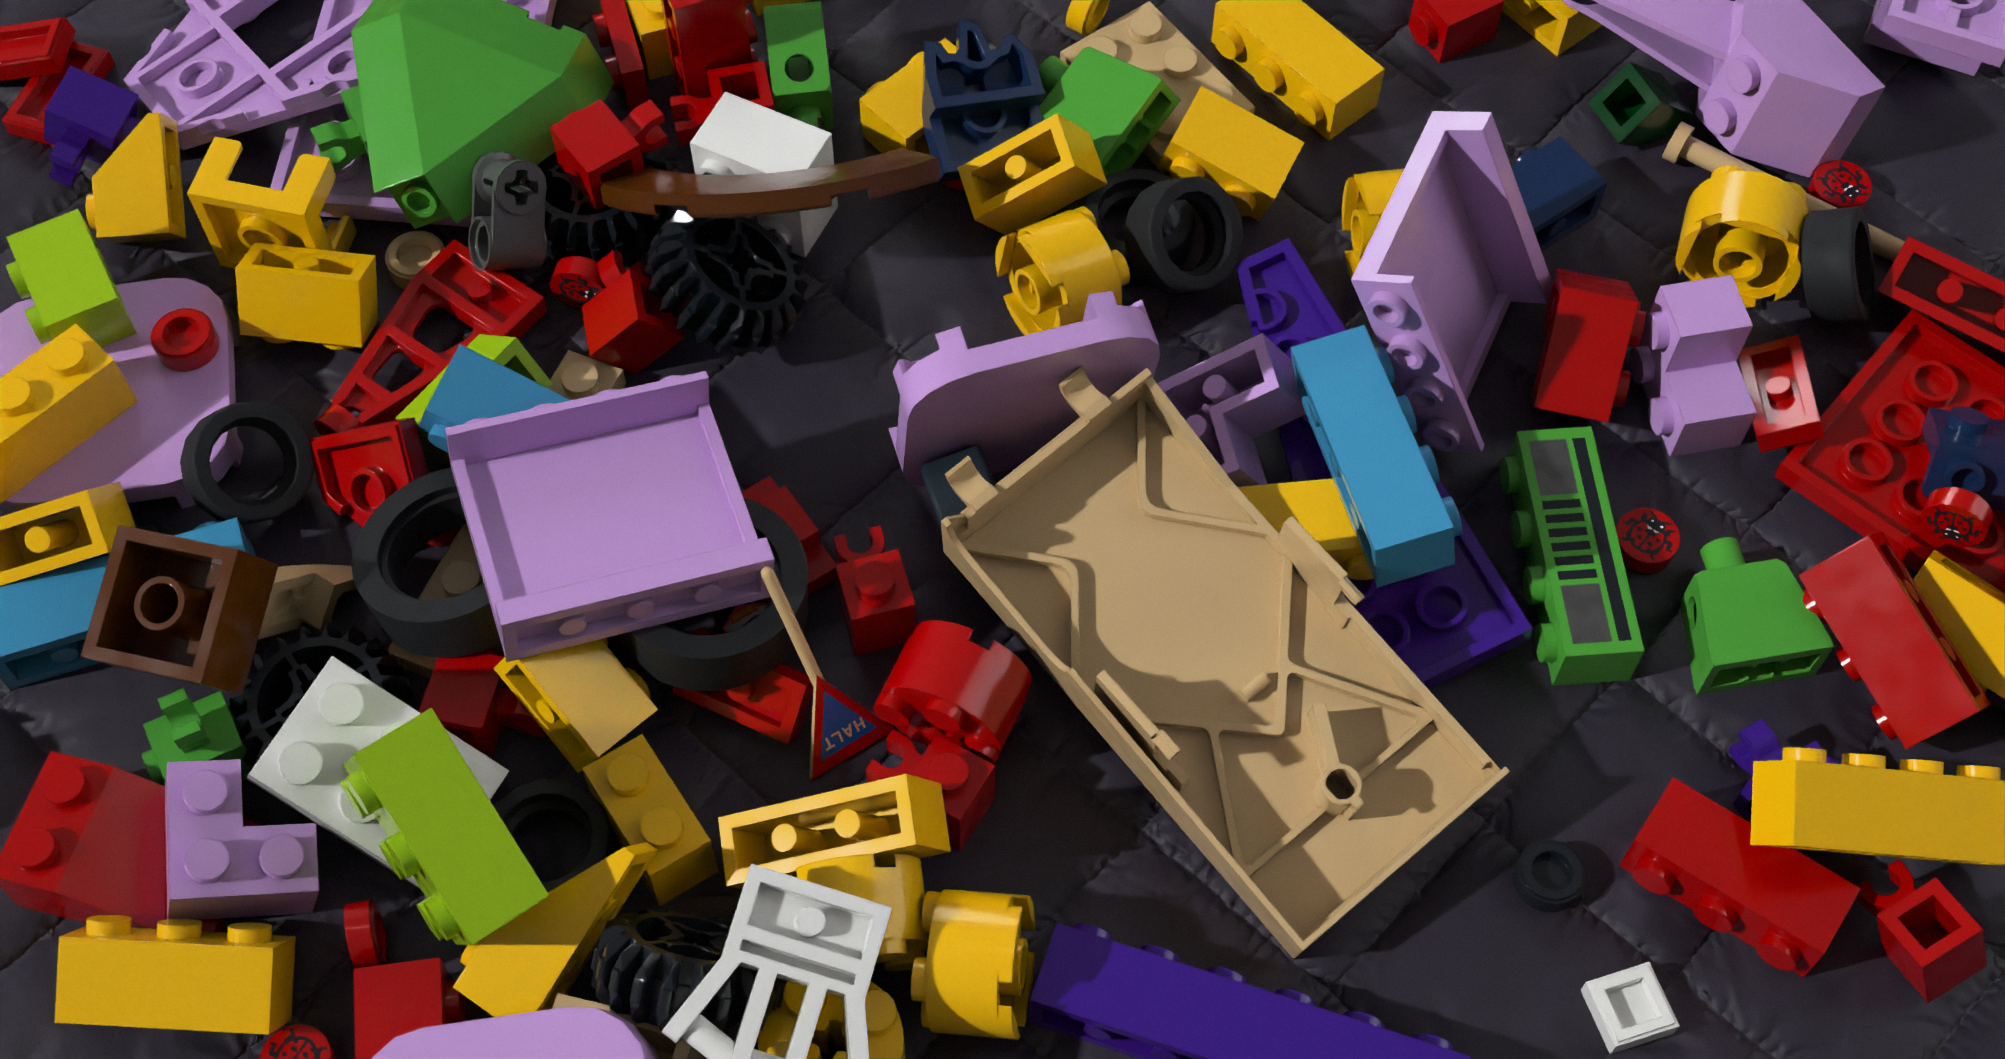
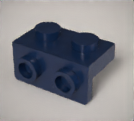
[1921,406,2005,512]

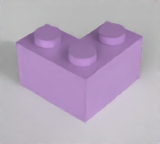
[1629,275,1757,457]
[1157,333,1306,487]
[165,759,319,920]

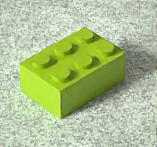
[340,707,549,945]

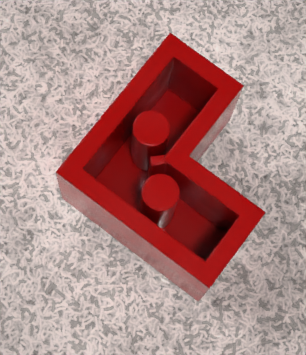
[1531,268,1646,423]

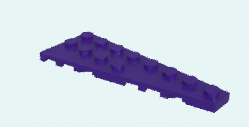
[1236,238,1533,689]

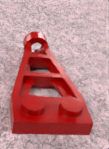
[314,239,548,436]

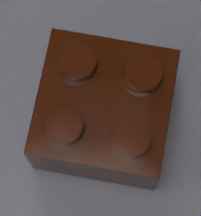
[80,525,278,695]

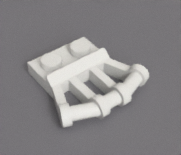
[662,863,892,1059]

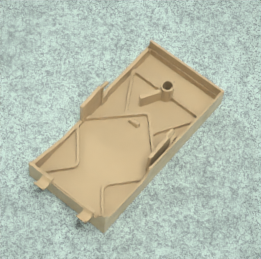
[941,366,1510,959]

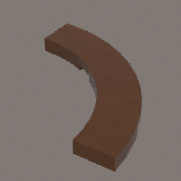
[599,148,941,217]

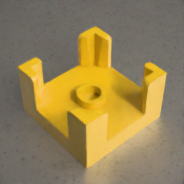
[187,136,357,269]

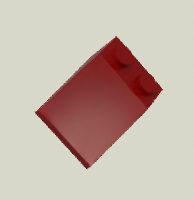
[0,751,261,932]

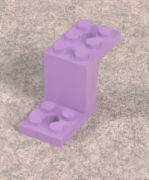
[1863,0,2005,76]

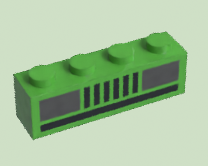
[1499,426,1644,686]

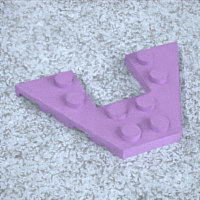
[123,0,368,150]

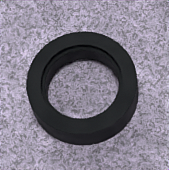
[352,467,501,658]
[615,497,808,691]

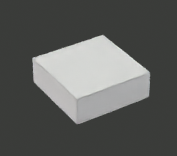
[1581,962,1680,1054]

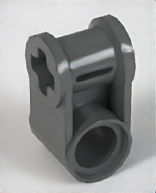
[468,151,547,271]

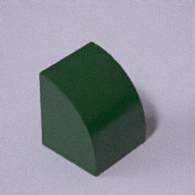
[1588,62,1694,146]

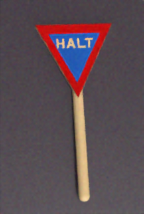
[761,566,895,780]

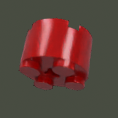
[873,620,1033,765]

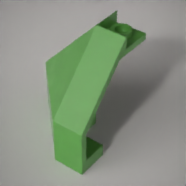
[351,0,615,229]

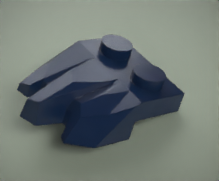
[922,19,1045,183]

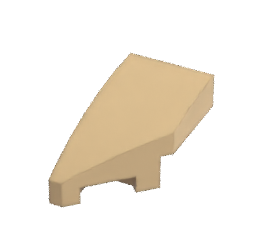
[258,564,359,640]

